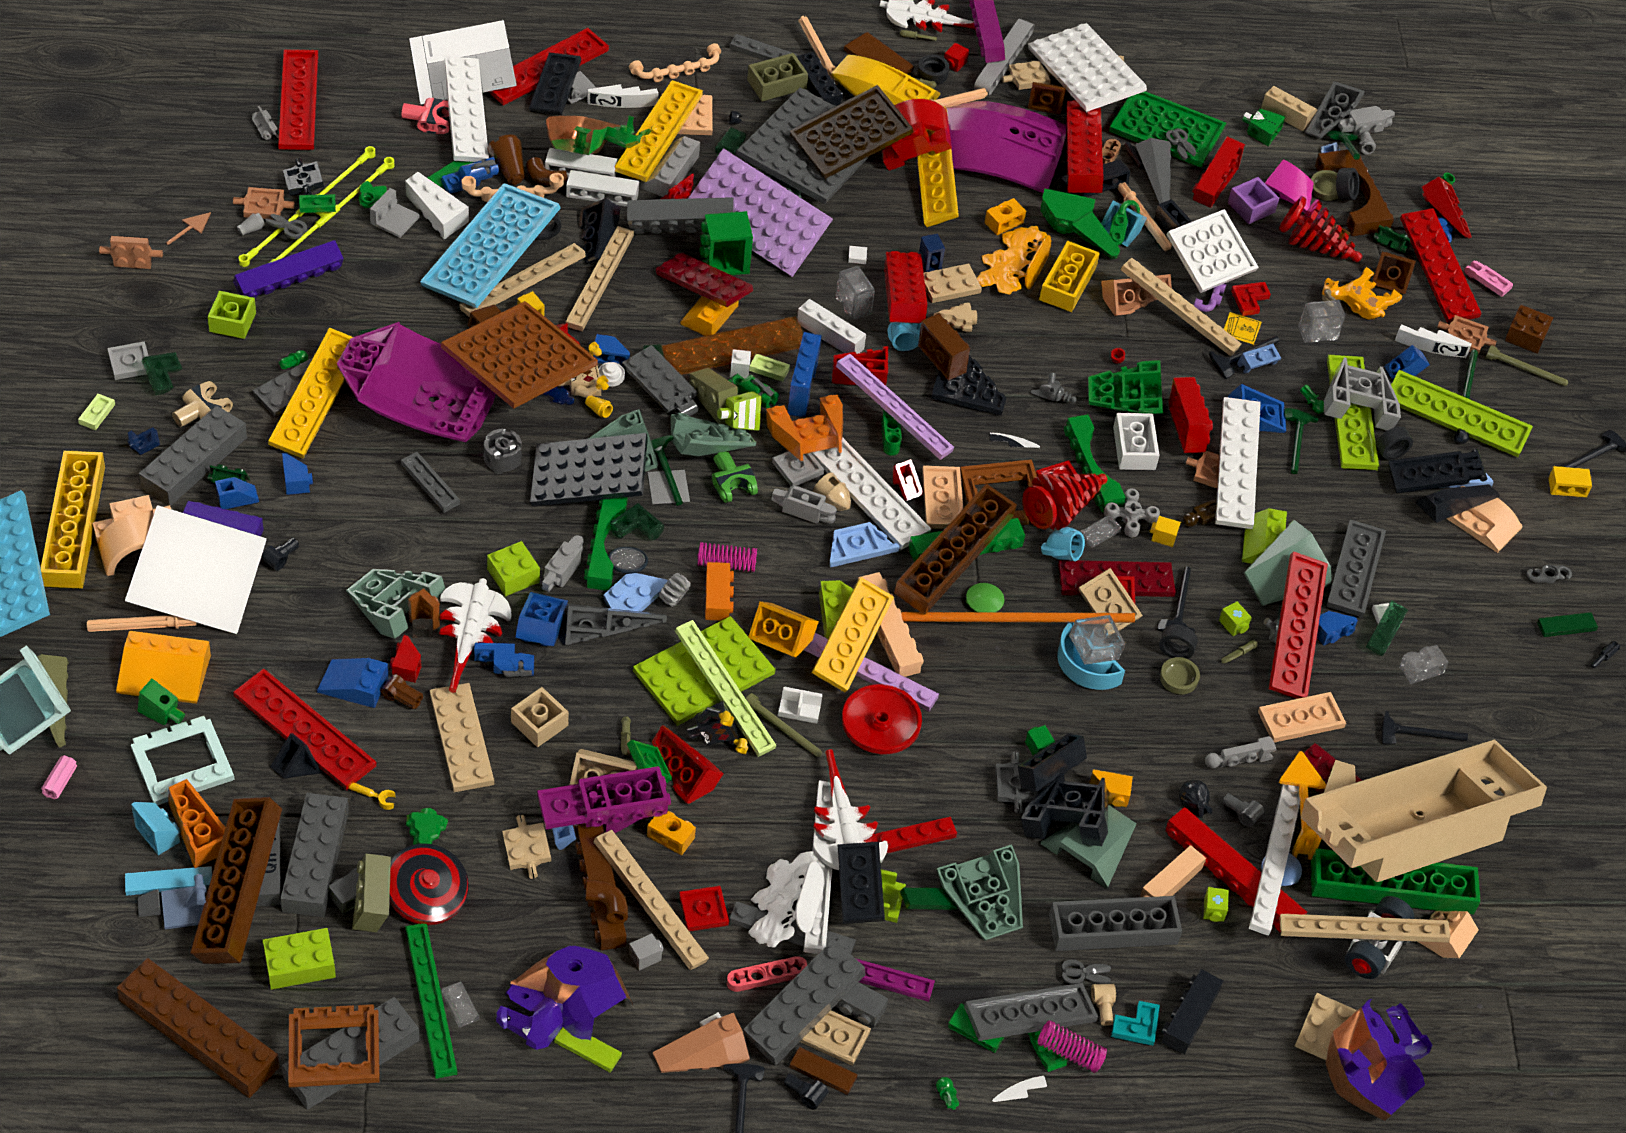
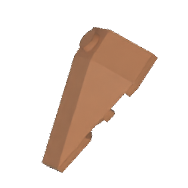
[1101,274,1172,316]
[653,1013,750,1073]

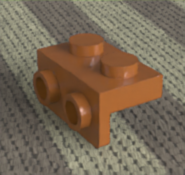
[408,588,440,630]

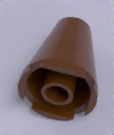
[487,134,524,185]

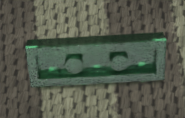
[1366,600,1408,656]

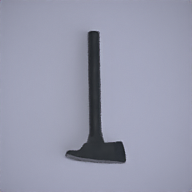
[1209,336,1279,379]
[1561,430,1626,468]
[1158,566,1195,633]
[1381,710,1468,744]
[723,1063,765,1133]

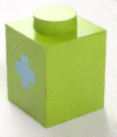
[1219,602,1252,636]
[1203,887,1229,922]

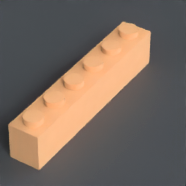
[858,572,923,677]

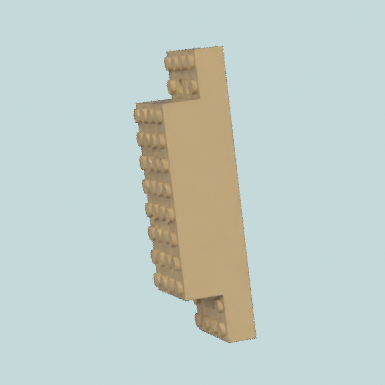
[1301,740,1547,882]

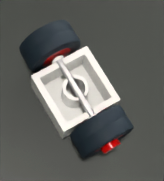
[1345,896,1414,979]

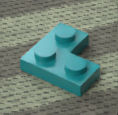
[1111,1001,1160,1046]

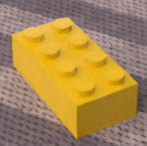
[1039,241,1100,312]

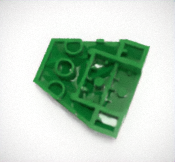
[1088,360,1163,414]

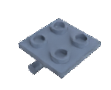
[161,874,206,930]

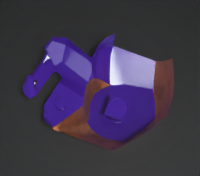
[496,946,633,1050]
[1326,999,1432,1121]

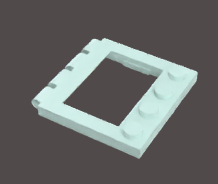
[131,716,235,805]

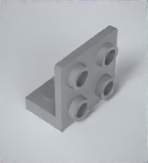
[370,188,419,238]

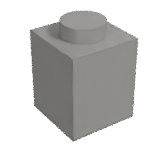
[629,934,663,970]

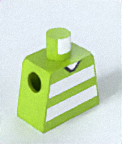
[717,392,761,430]

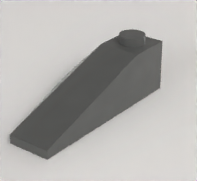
[1305,81,1364,139]

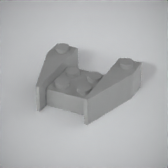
[1324,357,1401,430]

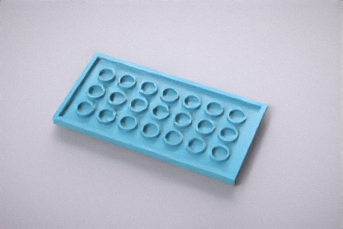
[420,183,561,308]
[0,490,50,637]

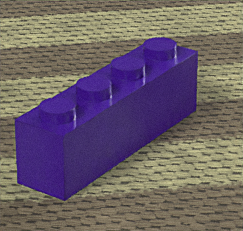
[183,501,264,537]

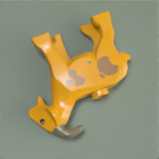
[1322,267,1402,319]

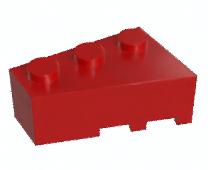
[831,346,888,386]

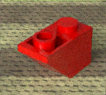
[389,635,421,683]

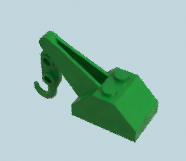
[1040,189,1140,259]

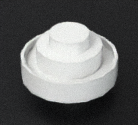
[598,362,625,386]

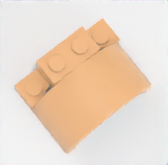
[93,495,171,576]

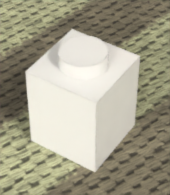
[730,349,751,378]

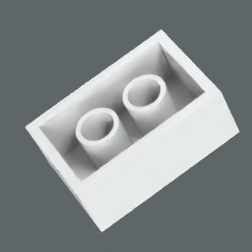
[1113,413,1159,470]

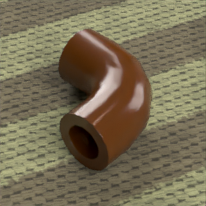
[526,157,568,188]
[585,880,628,924]

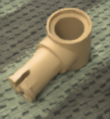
[1091,984,1116,1026]

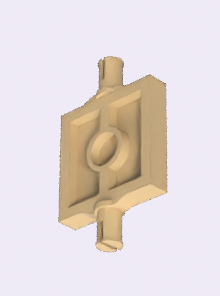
[1002,61,1053,90]
[502,815,551,879]

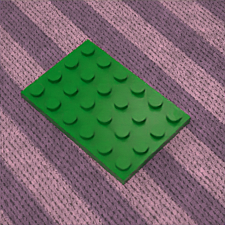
[1109,91,1226,168]

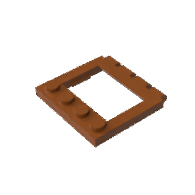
[960,460,1037,525]
[288,1004,380,1087]

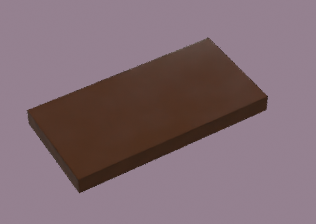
[844,32,914,74]

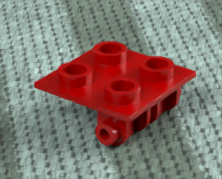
[660,173,694,199]

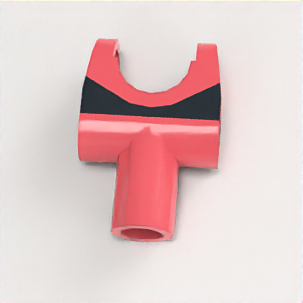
[402,98,450,134]

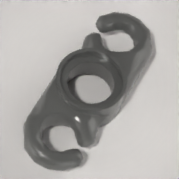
[1527,565,1572,583]

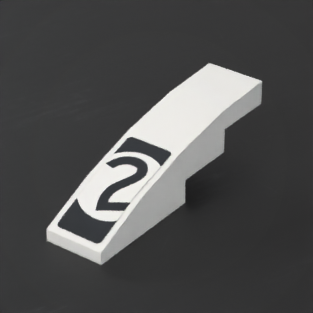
[587,84,658,108]
[1395,325,1472,358]

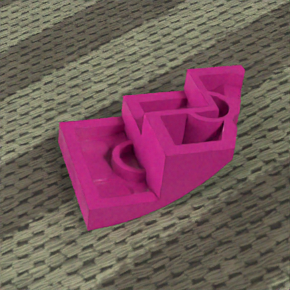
[1265,159,1314,213]

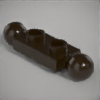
[1183,498,1217,527]

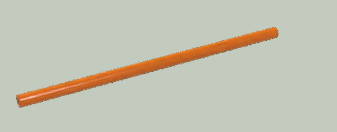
[901,612,1135,623]

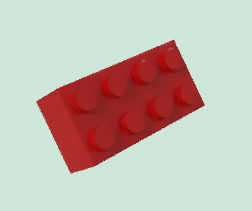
[1168,377,1213,453]

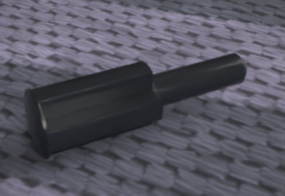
[1591,641,1620,668]

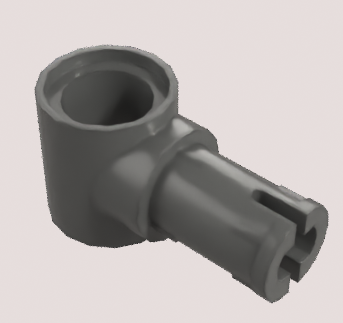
[1222,793,1264,827]

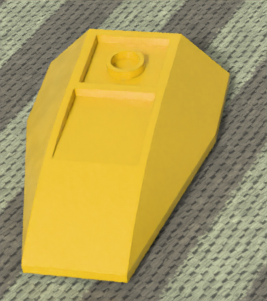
[831,55,941,105]

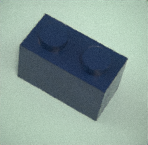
[919,234,945,273]

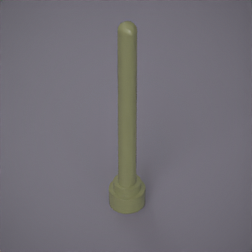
[1485,345,1568,386]
[746,693,822,757]

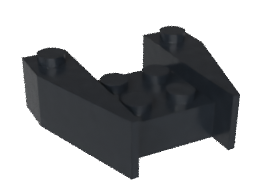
[1021,773,1108,847]

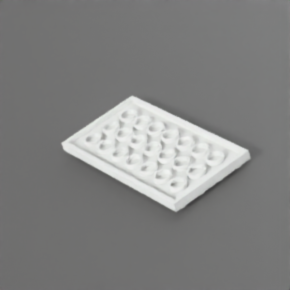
[1028,23,1147,112]

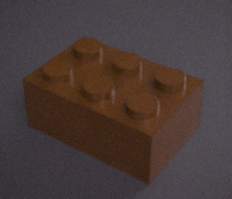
[918,313,970,380]

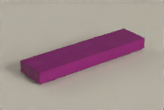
[855,958,935,1002]

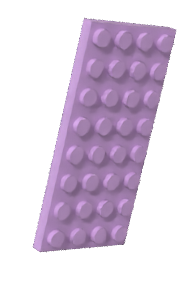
[688,148,833,277]

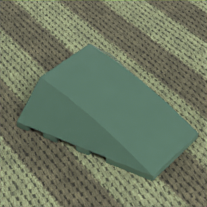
[1244,520,1332,606]
[1041,805,1136,889]

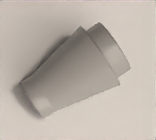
[1359,132,1376,155]
[237,213,265,236]

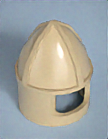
[813,472,851,511]

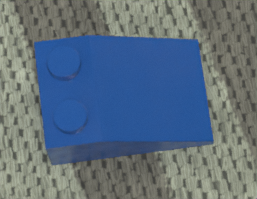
[1228,384,1286,433]
[515,592,568,646]
[317,658,388,708]

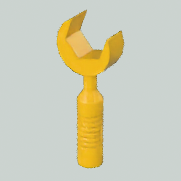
[349,783,395,810]

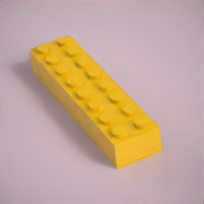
[41,451,105,588]

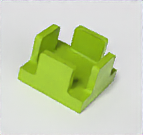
[881,869,906,923]

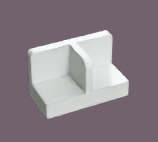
[778,687,822,724]

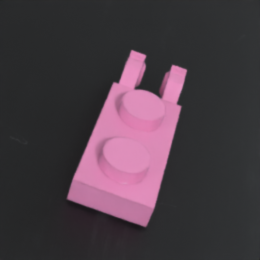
[1464,260,1513,297]

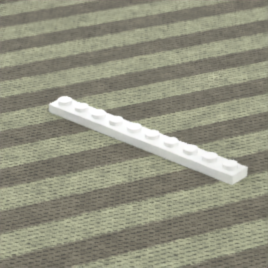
[803,781,834,954]
[1249,784,1300,936]

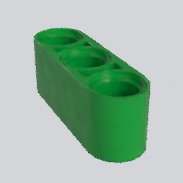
[881,409,902,456]

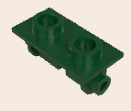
[1373,225,1410,253]
[208,464,250,484]

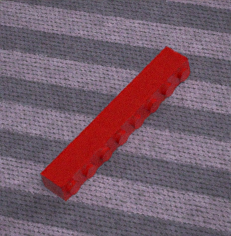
[1165,807,1307,937]

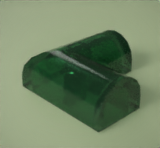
[142,352,182,395]
[610,503,664,540]

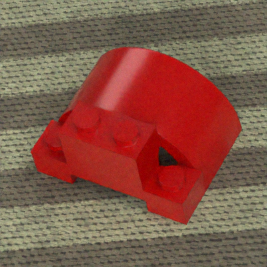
[882,99,952,171]

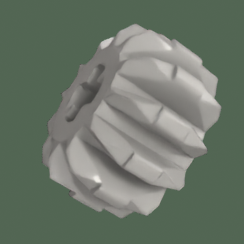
[659,573,690,607]

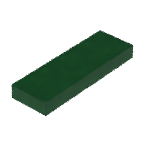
[1537,612,1598,637]
[900,887,958,910]

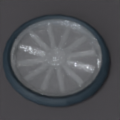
[608,547,648,574]

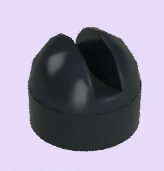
[729,110,742,125]
[1454,428,1469,444]

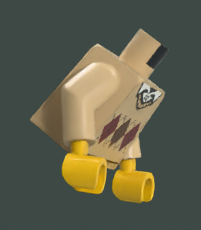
[559,342,609,398]

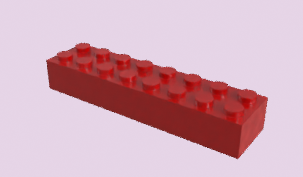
[1066,100,1103,193]

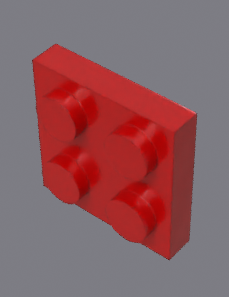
[679,886,729,932]

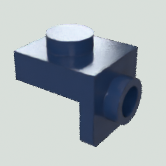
[128,427,160,455]

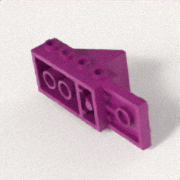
[537,766,671,833]

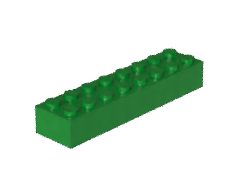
[1311,848,1480,915]

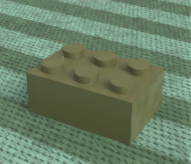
[747,53,808,101]

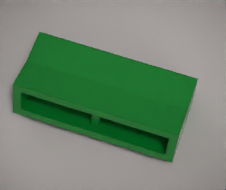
[948,1003,1005,1053]

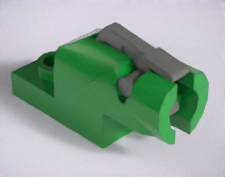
[728,373,779,409]

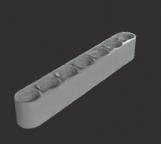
[974,18,1035,95]

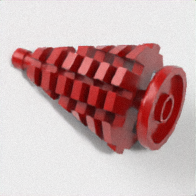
[1279,196,1362,262]
[1022,473,1108,530]

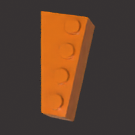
[168,779,226,868]

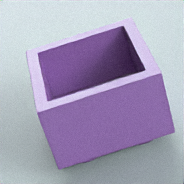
[1228,177,1279,224]

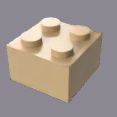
[511,687,569,747]

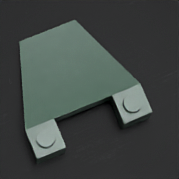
[346,569,445,639]

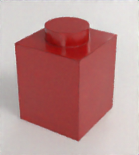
[944,43,969,72]

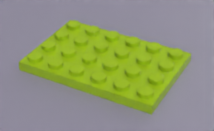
[633,616,776,726]

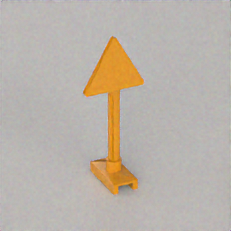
[1279,751,1326,860]

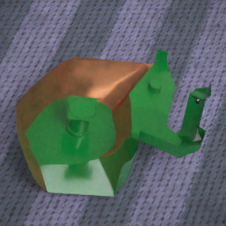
[546,116,652,155]

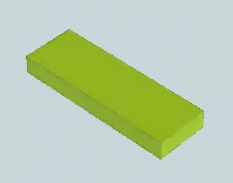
[554,1027,622,1072]

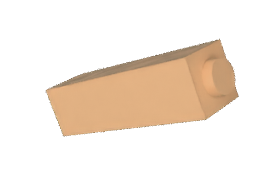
[1140,845,1206,897]

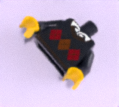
[687,701,749,754]

